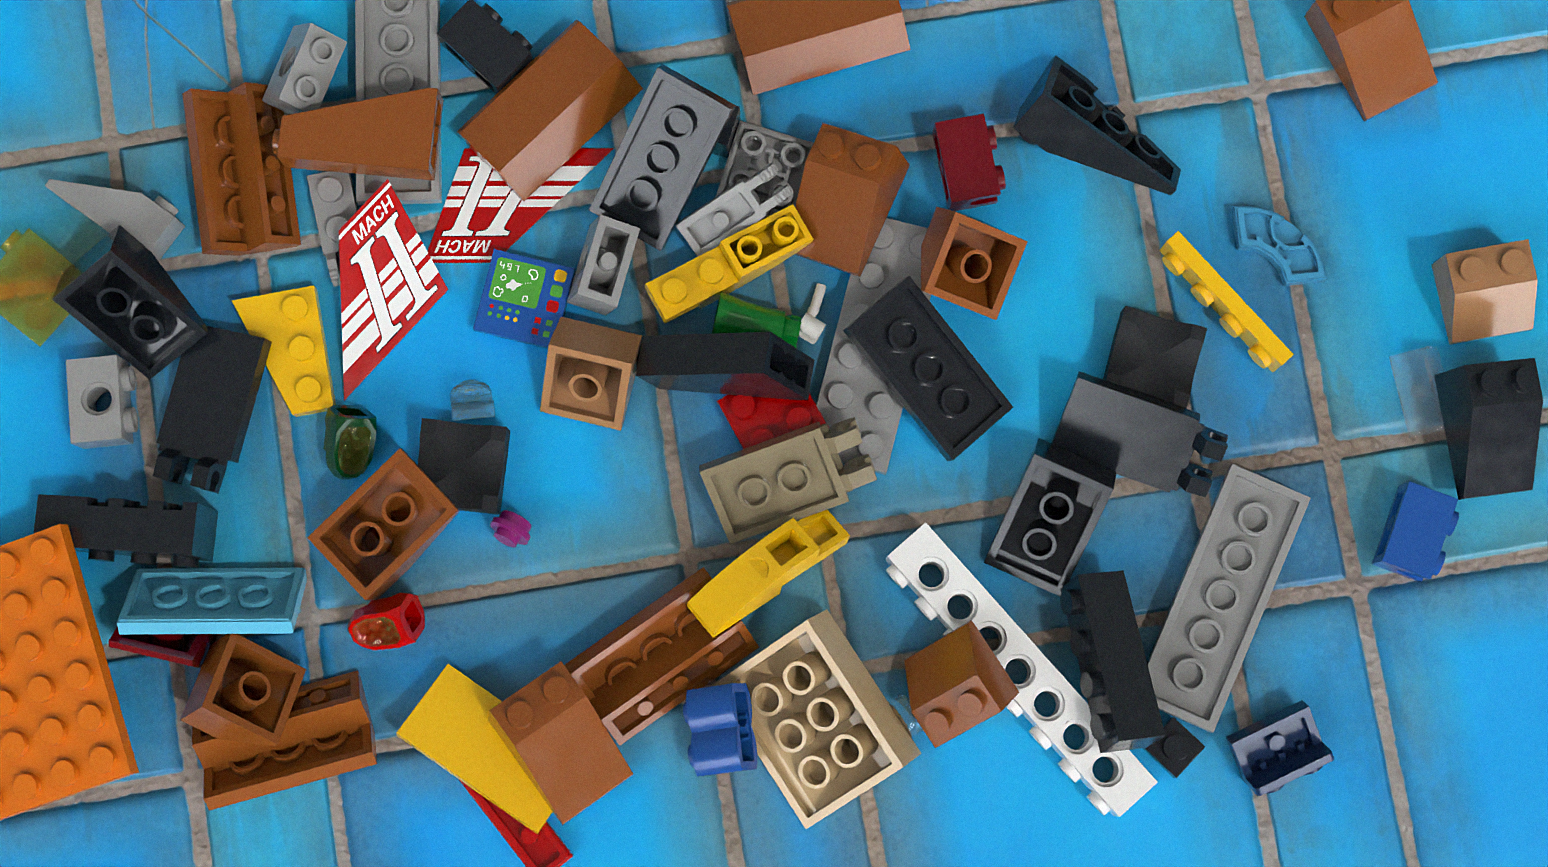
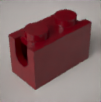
[932,113,1006,211]

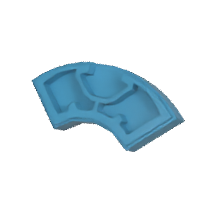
[1232,206,1327,286]

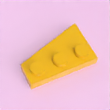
[231,285,336,417]

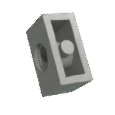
[262,23,347,114]
[567,215,640,316]
[66,355,138,449]

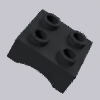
[1103,306,1207,409]
[418,418,510,515]

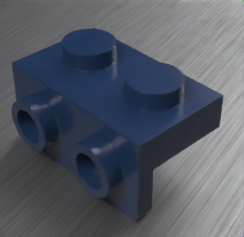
[1226,700,1334,796]

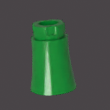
[712,292,801,348]

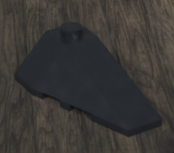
[1013,55,1181,195]

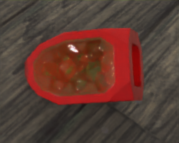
[347,593,425,651]

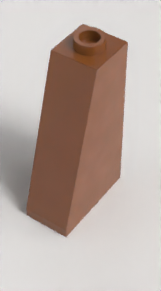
[272,88,444,181]

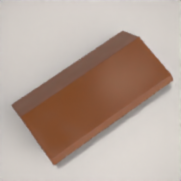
[726,0,910,95]
[457,19,643,201]
[182,82,301,256]
[564,567,759,746]
[192,670,377,811]

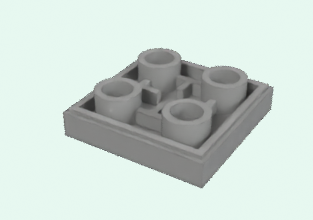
[716,121,813,217]

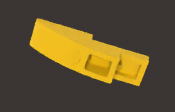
[645,204,814,324]
[687,509,850,638]

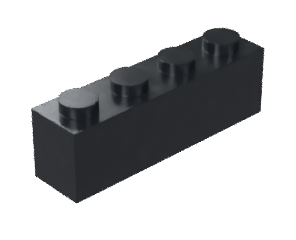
[1060,570,1166,753]

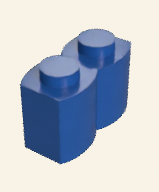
[683,683,757,777]

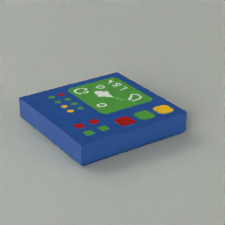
[473,249,576,349]

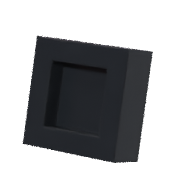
[1142,717,1205,778]

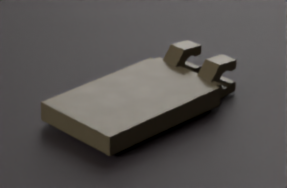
[699,417,877,544]

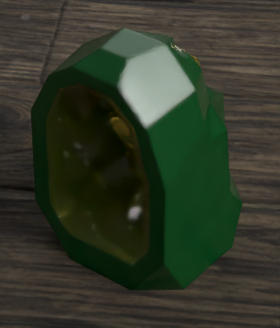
[323,405,377,480]

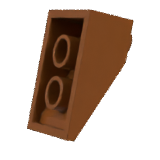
[1304,0,1438,121]
[794,123,910,277]
[307,448,460,600]
[488,661,633,826]

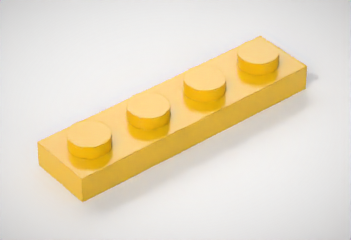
[1159,231,1294,373]

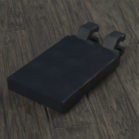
[153,326,272,494]
[1051,371,1228,498]

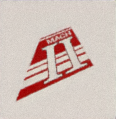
[427,148,614,263]
[339,179,448,400]

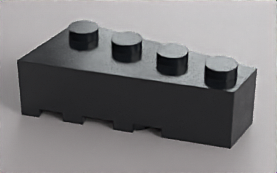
[33,494,218,568]

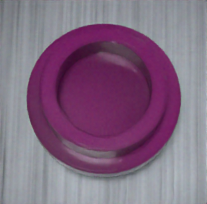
[490,510,532,548]

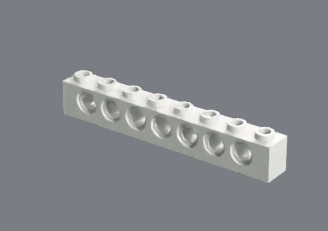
[885,522,1158,817]

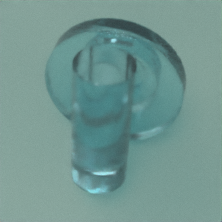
[450,380,495,421]

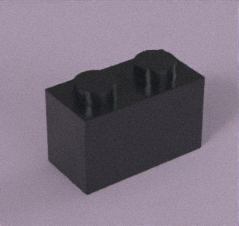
[436,0,533,94]

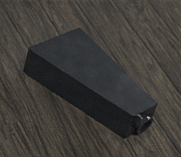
[636,332,815,400]

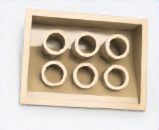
[713,609,922,829]

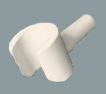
[799,283,826,344]

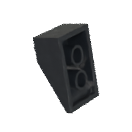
[52,225,209,380]
[1434,358,1543,500]
[984,438,1117,596]

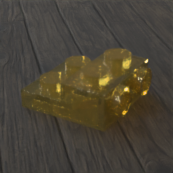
[0,228,72,347]

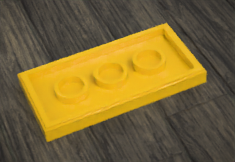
[396,664,553,834]

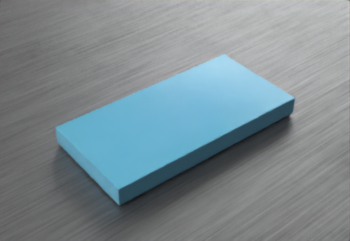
[117,568,307,635]

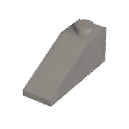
[45,179,185,261]

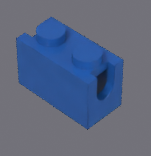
[1372,481,1459,582]

